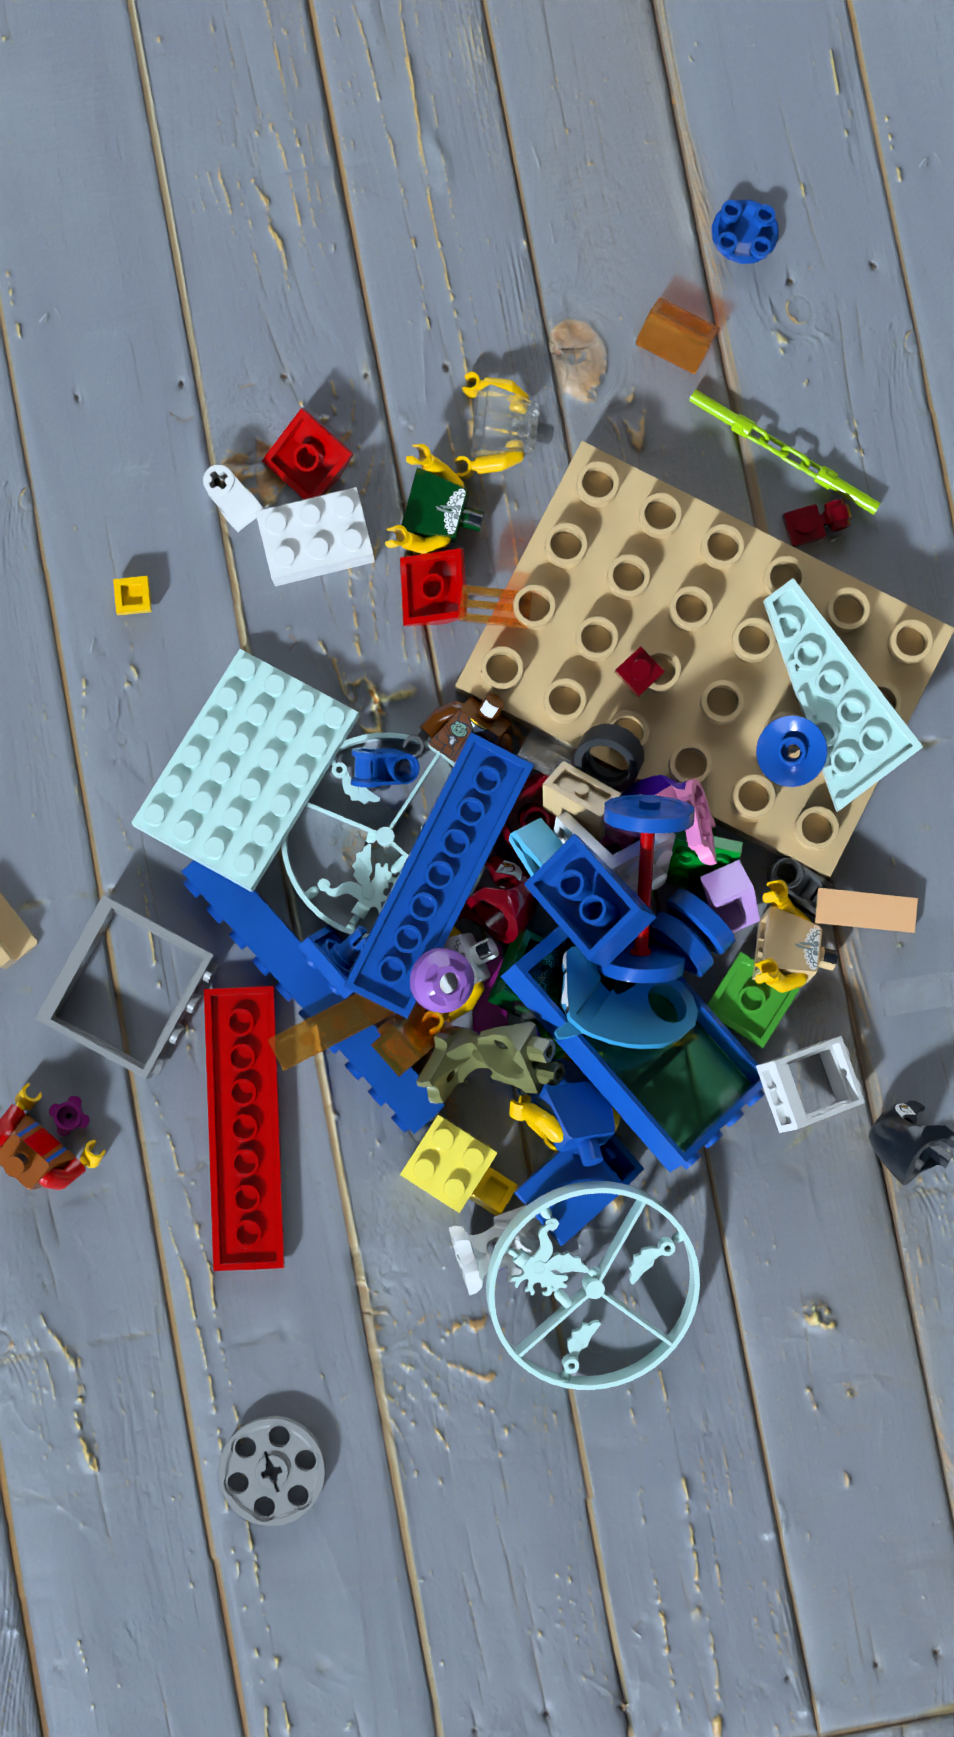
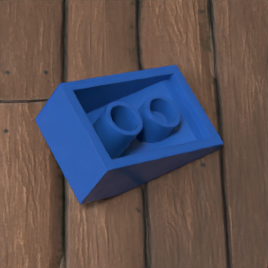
[524,834,657,967]

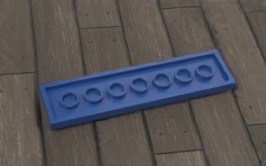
[343,732,534,1019]

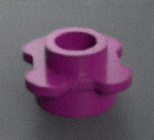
[49,1096,90,1136]

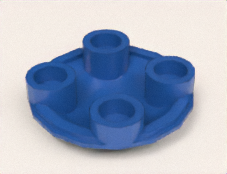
[711,199,779,264]

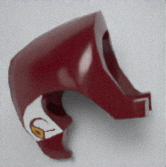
[457,856,539,944]

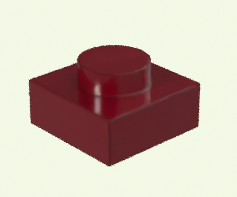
[614,646,665,698]

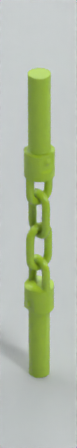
[689,389,881,515]

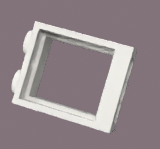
[756,1036,865,1133]

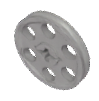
[218,1416,326,1526]

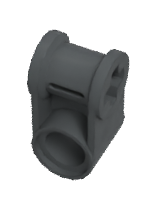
[767,858,836,917]

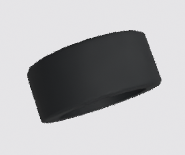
[573,723,644,792]

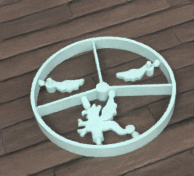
[281,732,485,939]
[486,1181,700,1390]

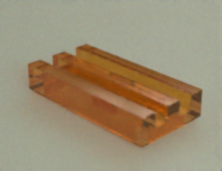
[459,585,532,629]

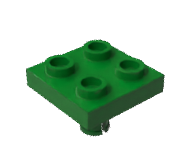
[665,828,743,890]

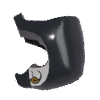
[868,1100,954,1185]

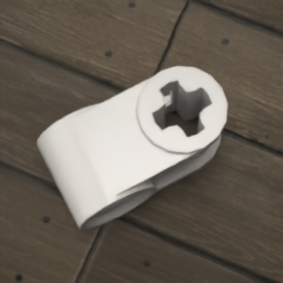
[203,465,264,532]

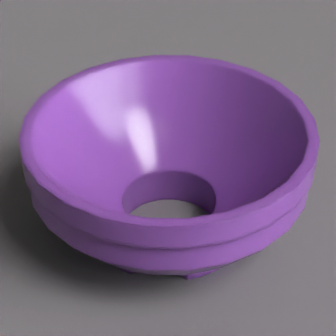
[410,948,474,1013]

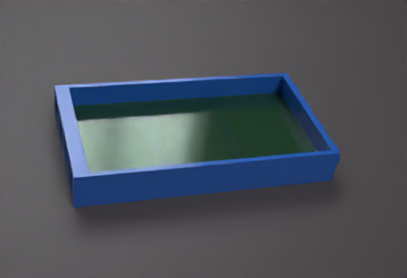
[501,926,765,1173]

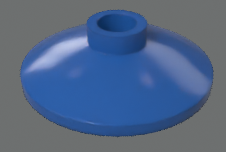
[756,716,828,787]

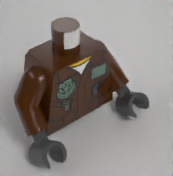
[403,693,514,762]

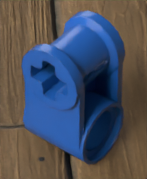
[350,748,420,788]

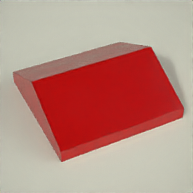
[262,408,354,500]
[400,548,468,626]

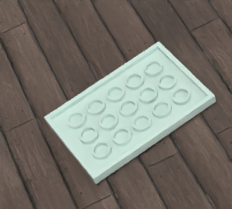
[131,649,360,892]

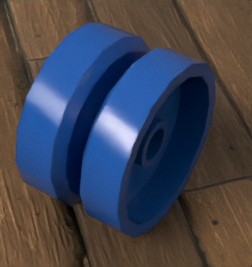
[649,888,735,977]

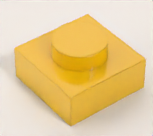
[113,576,152,616]
[469,1167,518,1216]

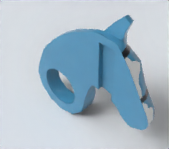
[554,946,698,1049]

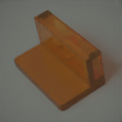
[636,297,720,374]

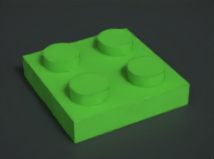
[707,952,800,1048]

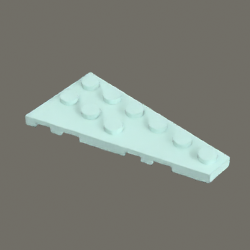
[763,578,923,812]

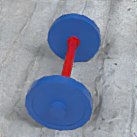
[596,795,695,983]

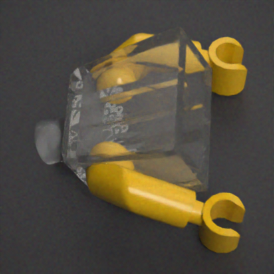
[454,372,554,480]

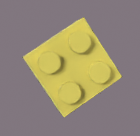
[400,1114,498,1213]

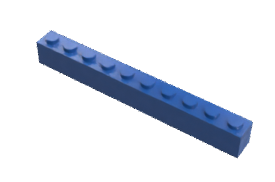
[181,860,446,1134]

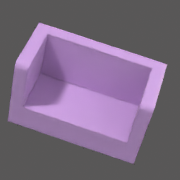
[700,860,760,933]

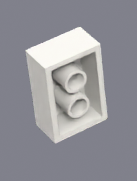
[255,487,375,586]

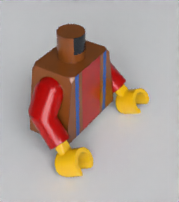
[0,1083,106,1190]

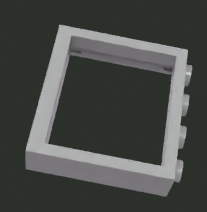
[35,895,218,1079]

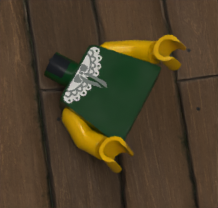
[385,444,485,554]

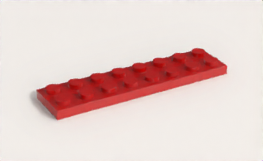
[204,986,285,1271]

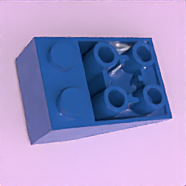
[514,1134,645,1246]

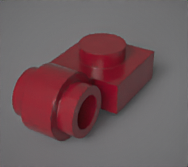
[782,499,853,547]

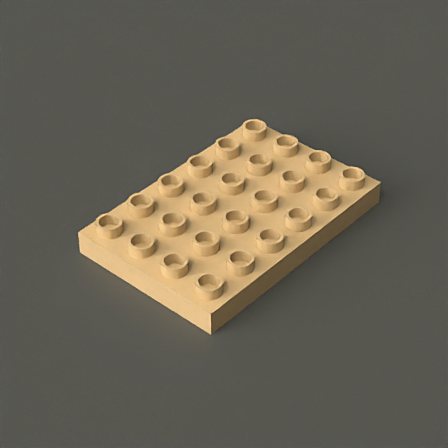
[455,441,954,879]

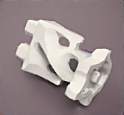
[449,1205,580,1296]

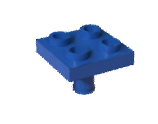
[298,925,368,999]

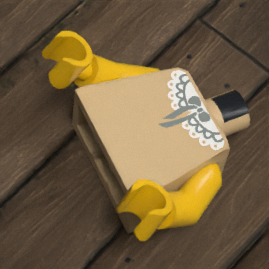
[752,880,838,993]

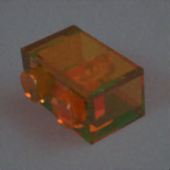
[371,1004,446,1077]

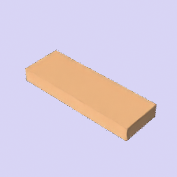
[815,888,918,933]

